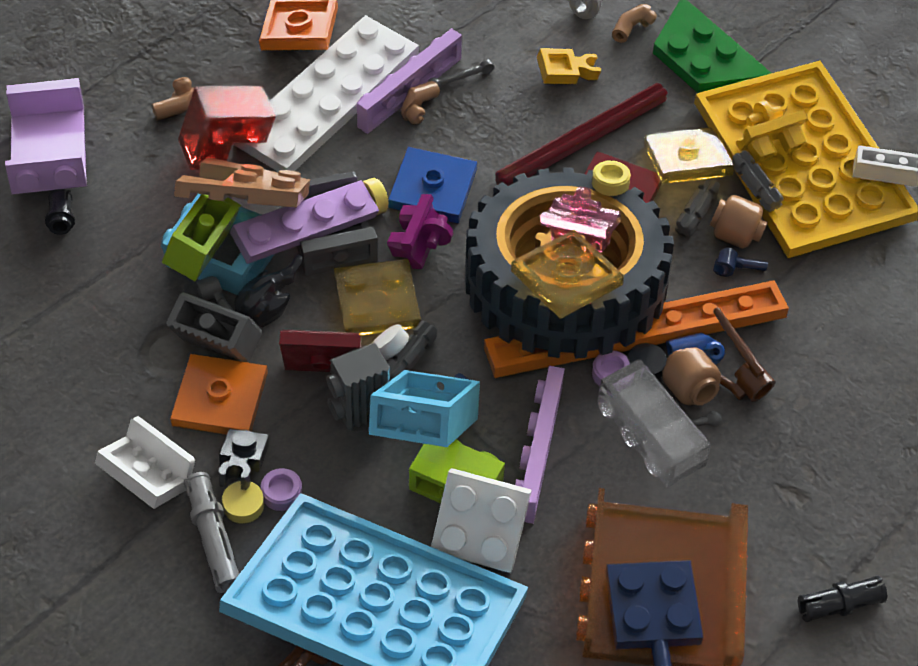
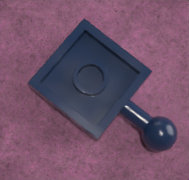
[605,560,704,666]

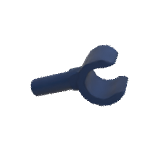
[713,248,768,277]

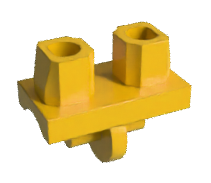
[735,100,808,164]

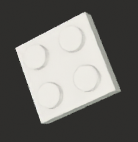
[431,468,532,573]

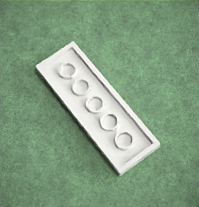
[232,15,419,172]

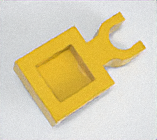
[537,48,601,84]

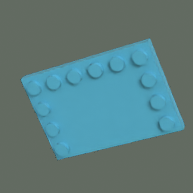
[219,493,528,666]

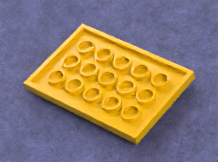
[694,61,918,258]

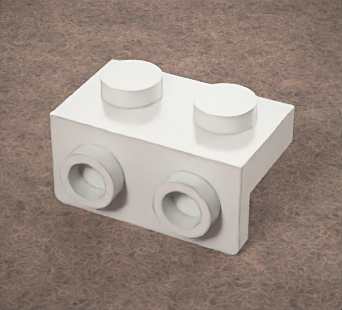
[95,416,195,509]

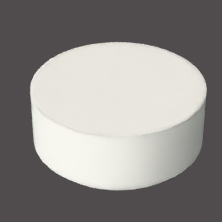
[373,324,409,360]

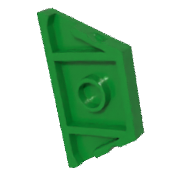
[653,0,771,93]

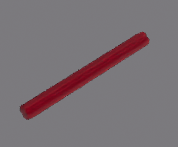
[495,83,668,186]

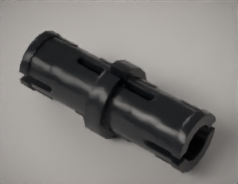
[797,576,888,622]

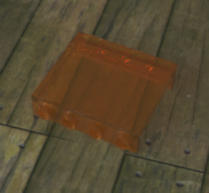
[576,488,748,666]

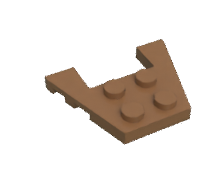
[174,157,310,208]

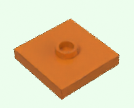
[259,0,338,50]
[170,354,268,435]

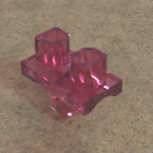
[541,186,621,253]

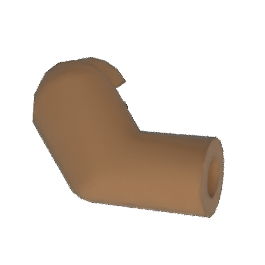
[612,4,657,43]
[152,77,195,121]
[401,81,440,125]

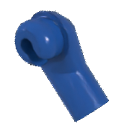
[666,333,725,364]

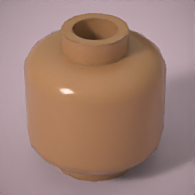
[709,195,768,249]
[662,347,721,405]

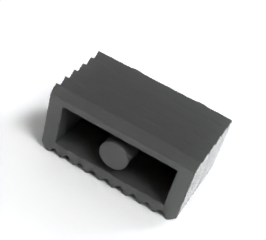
[166,292,262,363]
[326,342,390,431]

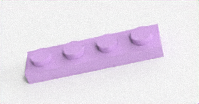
[357,28,462,134]
[230,180,379,264]
[515,366,565,524]

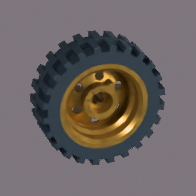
[465,167,674,359]

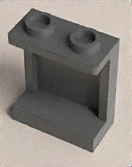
[297,172,378,276]

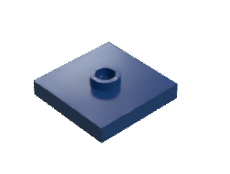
[388,147,477,223]

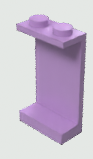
[5,78,87,194]

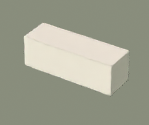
[853,145,918,187]

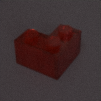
[178,86,276,170]

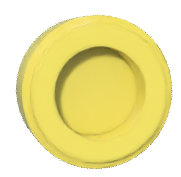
[592,161,631,196]
[363,178,389,215]
[222,481,264,523]

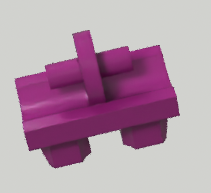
[387,194,454,269]

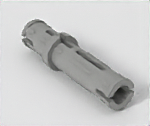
[184,472,239,593]

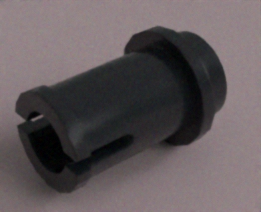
[45,189,75,235]

